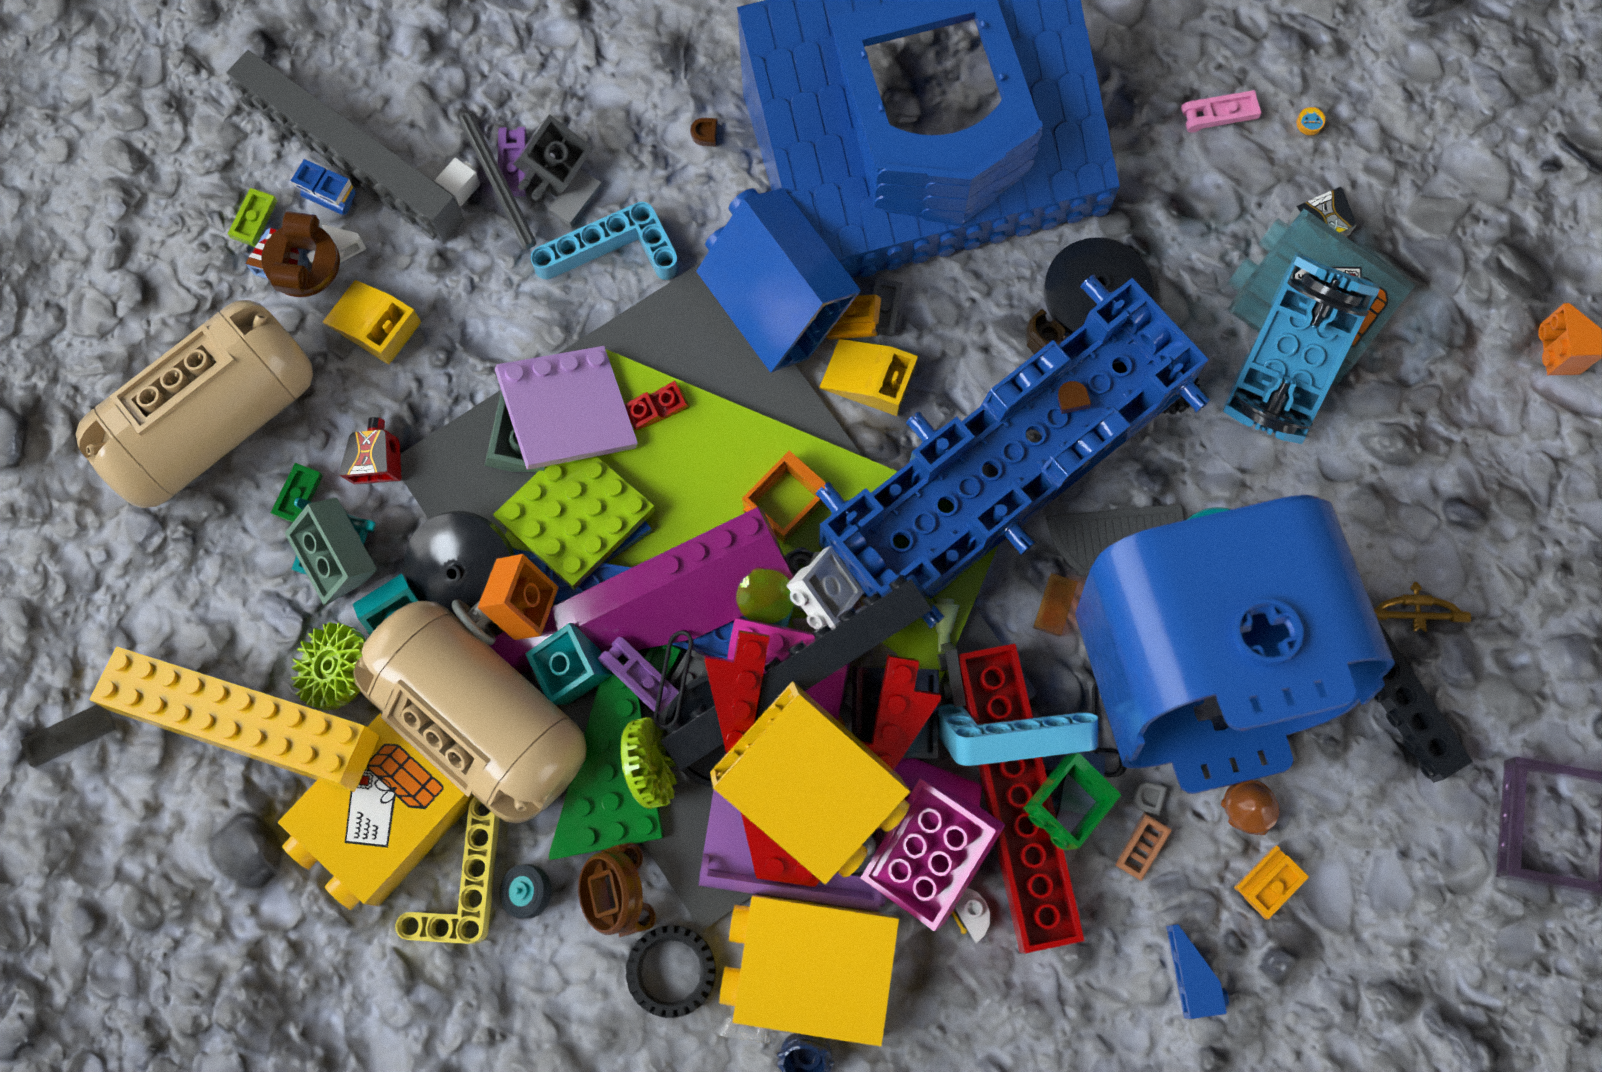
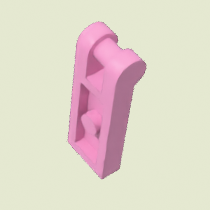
[1181,90,1261,133]

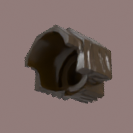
[1026,308,1070,354]

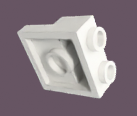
[786,546,864,629]

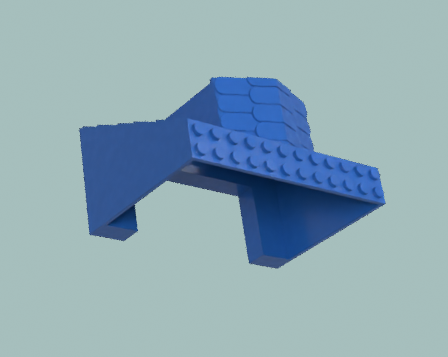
[737,0,1120,278]

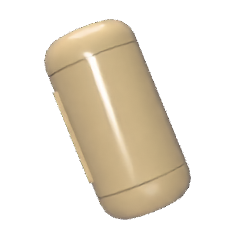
[76,300,313,508]
[354,601,587,823]

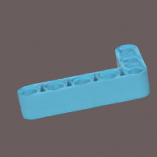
[530,202,679,280]
[938,704,1098,766]

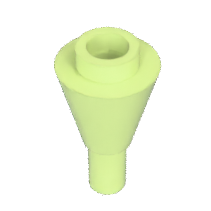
[934,598,960,652]

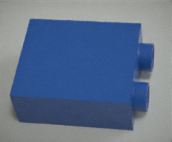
[696,188,861,373]

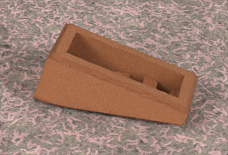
[1115,812,1172,881]

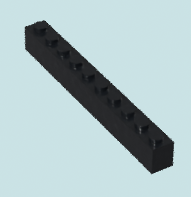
[661,574,934,770]

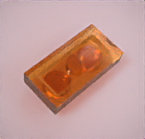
[1033,573,1078,637]

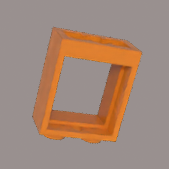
[742,450,826,543]

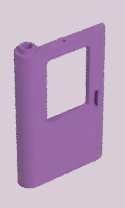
[698,789,888,912]

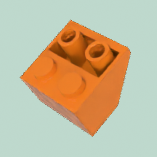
[1538,303,1602,376]

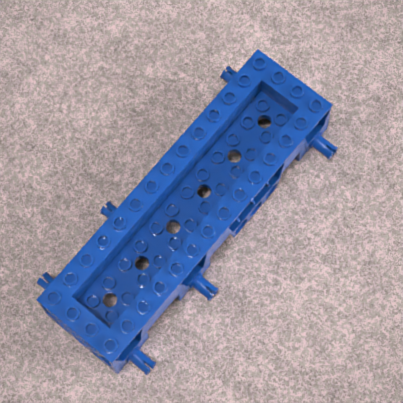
[816,274,1210,629]

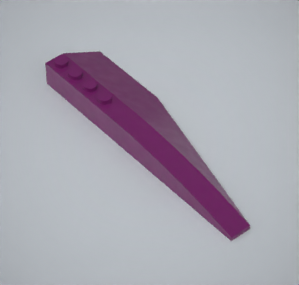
[488,507,794,674]

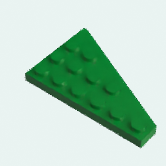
[549,670,664,860]

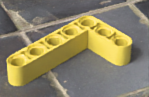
[395,797,500,944]

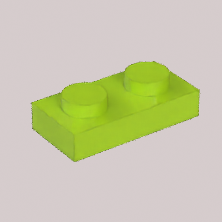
[228,188,278,247]

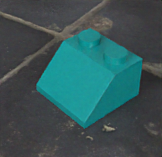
[352,573,419,635]
[525,623,612,705]

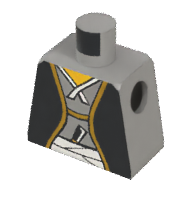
[1289,186,1356,256]

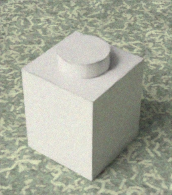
[434,158,481,207]

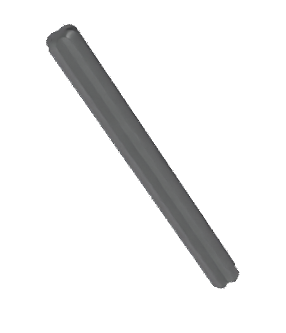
[459,113,536,250]

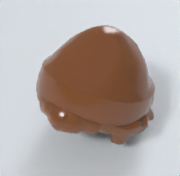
[1221,780,1279,835]

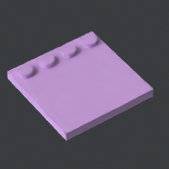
[495,346,638,470]

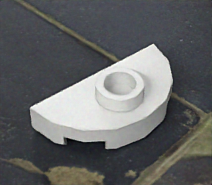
[954,887,990,944]

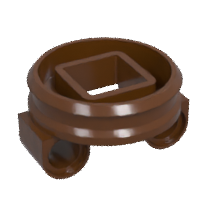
[261,211,340,297]
[578,843,656,938]

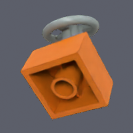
[452,554,559,645]

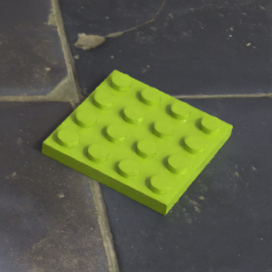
[493,456,656,590]

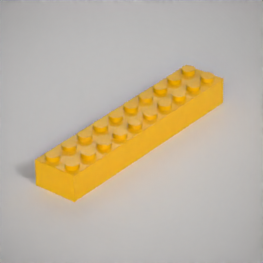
[89,646,380,792]

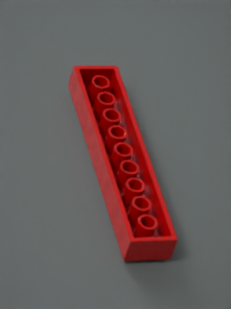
[958,643,1085,954]

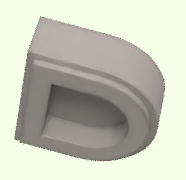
[1132,782,1167,817]

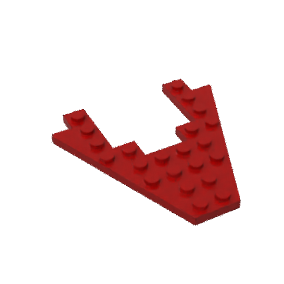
[704,630,941,887]

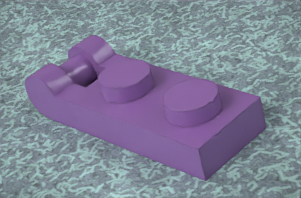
[498,127,527,197]
[598,637,679,715]

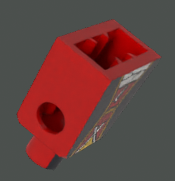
[339,417,401,485]

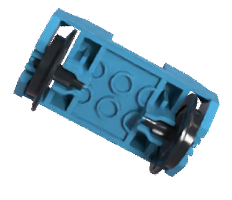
[1223,252,1380,444]

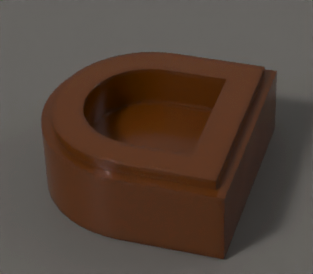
[690,118,718,147]
[1058,381,1091,414]

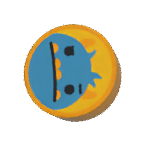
[1296,107,1325,135]

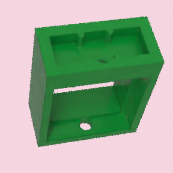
[1023,752,1121,851]

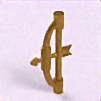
[1374,581,1471,632]

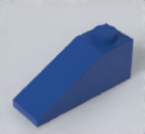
[1166,924,1229,1019]

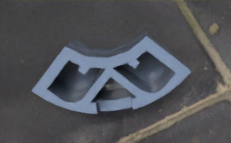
[1052,751,1105,833]

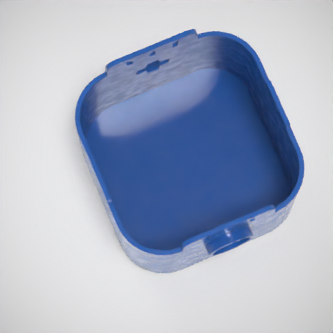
[1075,495,1394,794]

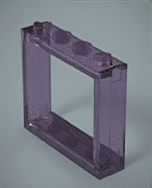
[1496,757,1602,896]

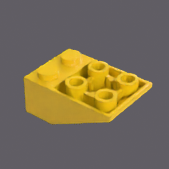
[323,280,421,365]
[819,339,918,416]

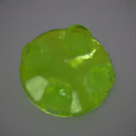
[736,567,794,624]

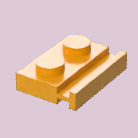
[826,294,881,340]
[1234,845,1309,920]

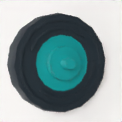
[500,864,552,919]

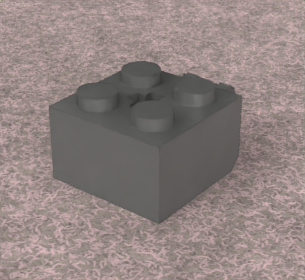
[513,114,593,201]

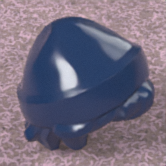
[777,1033,834,1072]

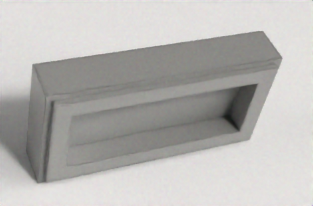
[548,169,602,227]

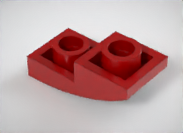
[624,380,690,430]

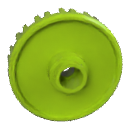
[291,622,366,710]
[621,717,677,809]

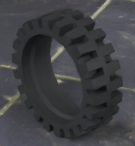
[626,925,716,1018]

